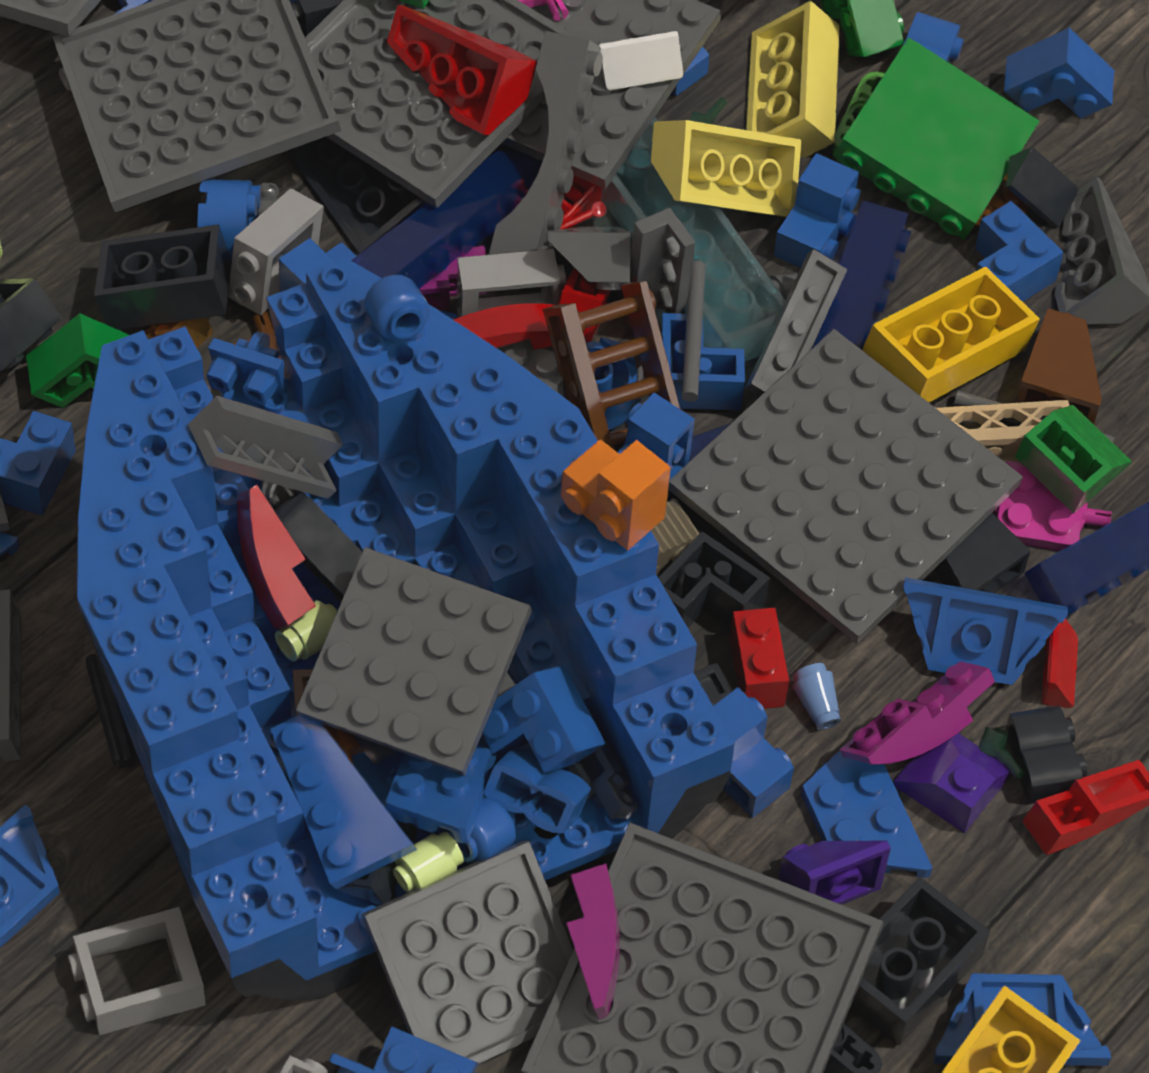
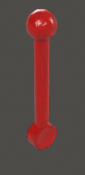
[560,201,607,229]

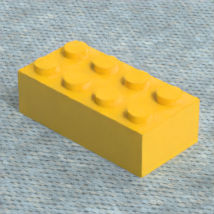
[862,266,1040,403]
[942,985,1081,1073]

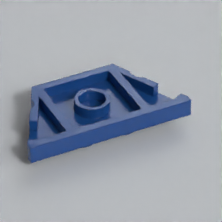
[903,577,1068,685]
[385,734,497,843]
[801,751,933,878]
[0,805,60,948]
[933,973,1111,1066]

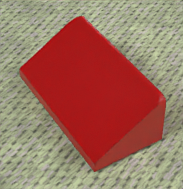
[1041,619,1078,708]

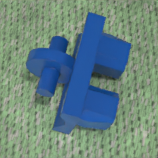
[206,331,290,405]

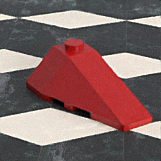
[387,5,537,135]

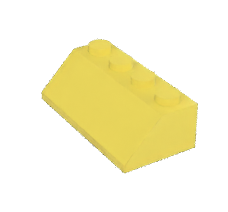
[746,1,839,158]
[651,120,801,217]

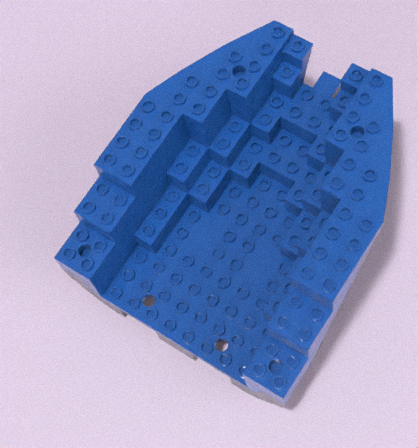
[77,258,735,1000]

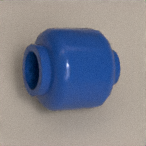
[364,275,429,340]
[449,798,516,863]

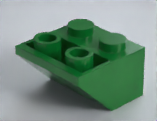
[1015,405,1132,514]

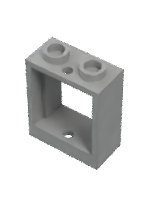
[228,188,324,315]
[456,249,566,318]
[68,907,205,1035]

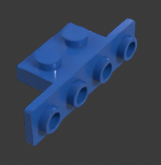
[329,1027,478,1073]

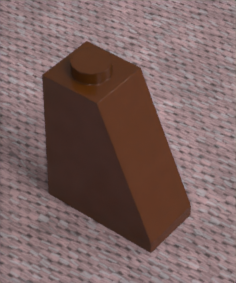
[1016,308,1102,424]

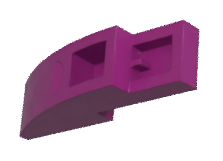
[840,661,995,764]

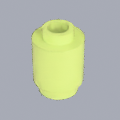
[275,601,338,662]
[393,832,464,892]

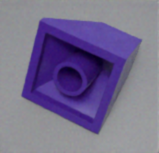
[893,733,1014,833]
[778,840,891,905]

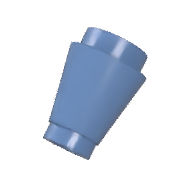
[792,663,841,730]

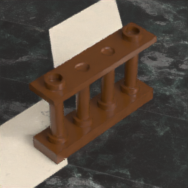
[543,281,683,451]

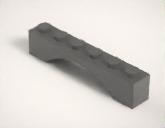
[489,31,603,255]

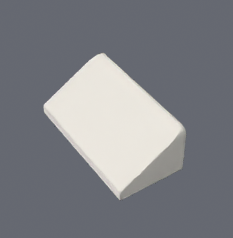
[599,31,683,90]

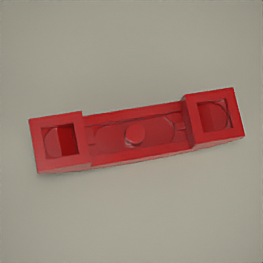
[454,303,554,350]

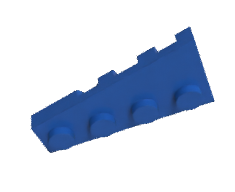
[271,715,418,889]

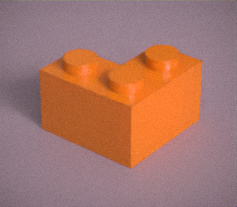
[561,439,671,551]

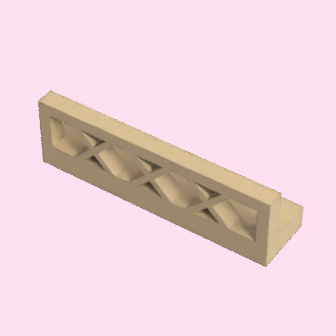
[936,400,1069,463]

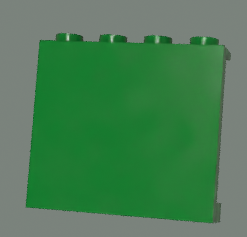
[832,37,1039,240]

